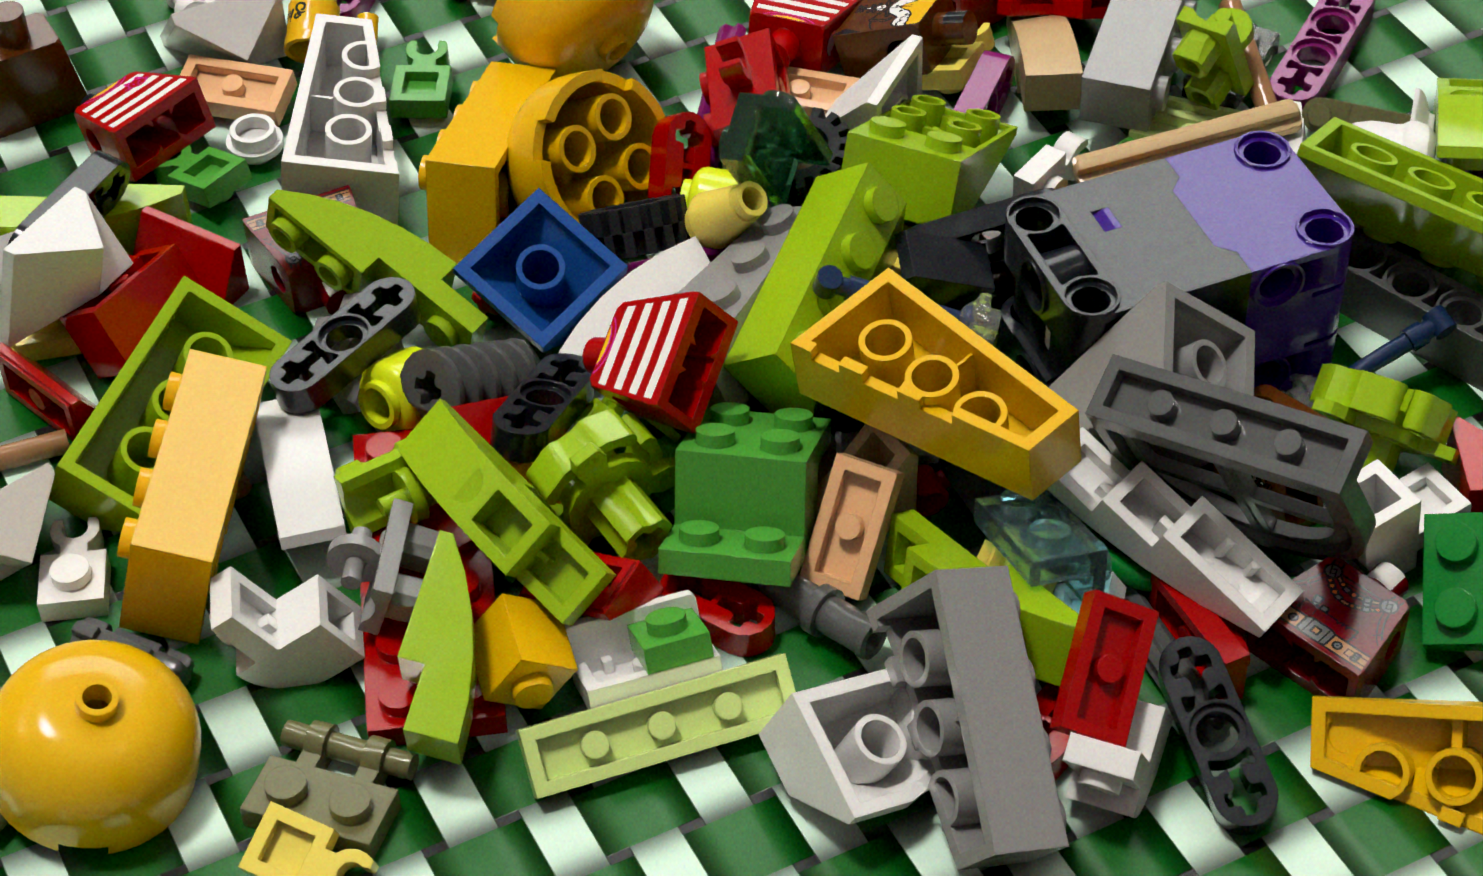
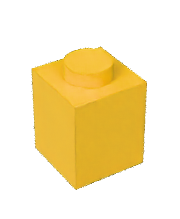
[474,593,578,710]

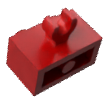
[699,28,793,163]
[59,243,203,378]

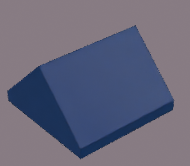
[453,188,628,353]

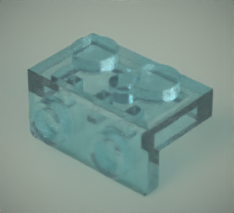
[974,489,1112,602]

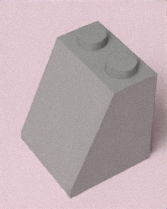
[1048,281,1255,468]

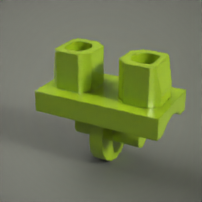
[1172,6,1254,110]
[333,439,438,533]

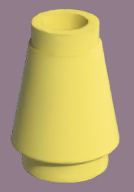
[685,181,768,249]

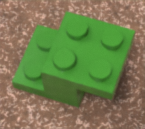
[658,402,832,587]

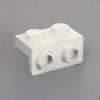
[564,590,723,709]

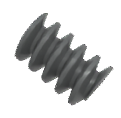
[400,338,537,419]

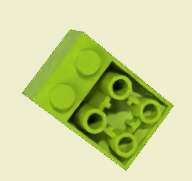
[841,95,1018,224]

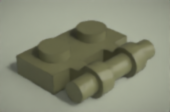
[1302,97,1411,132]
[240,719,419,860]

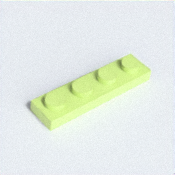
[515,653,796,799]

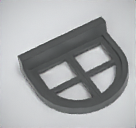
[1085,354,1376,561]

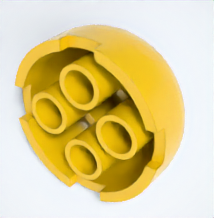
[491,0,654,78]
[505,69,666,223]
[0,640,201,854]

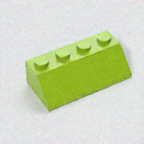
[1296,117,1483,285]
[723,162,907,418]
[48,276,292,532]

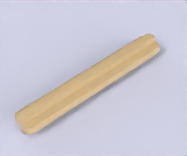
[1072,99,1302,183]

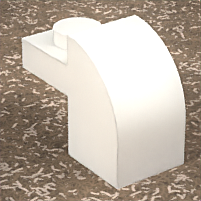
[1323,459,1472,574]
[209,566,365,689]
[1063,700,1173,818]

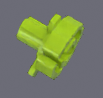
[1309,363,1460,473]
[526,409,675,561]

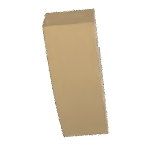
[1006,15,1083,112]

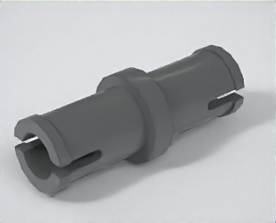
[758,574,887,660]

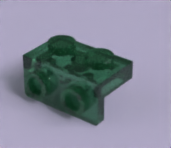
[719,90,833,211]

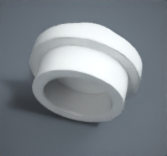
[226,113,284,165]

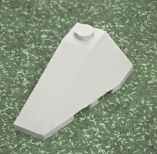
[758,669,1042,825]

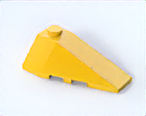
[1310,696,1483,835]

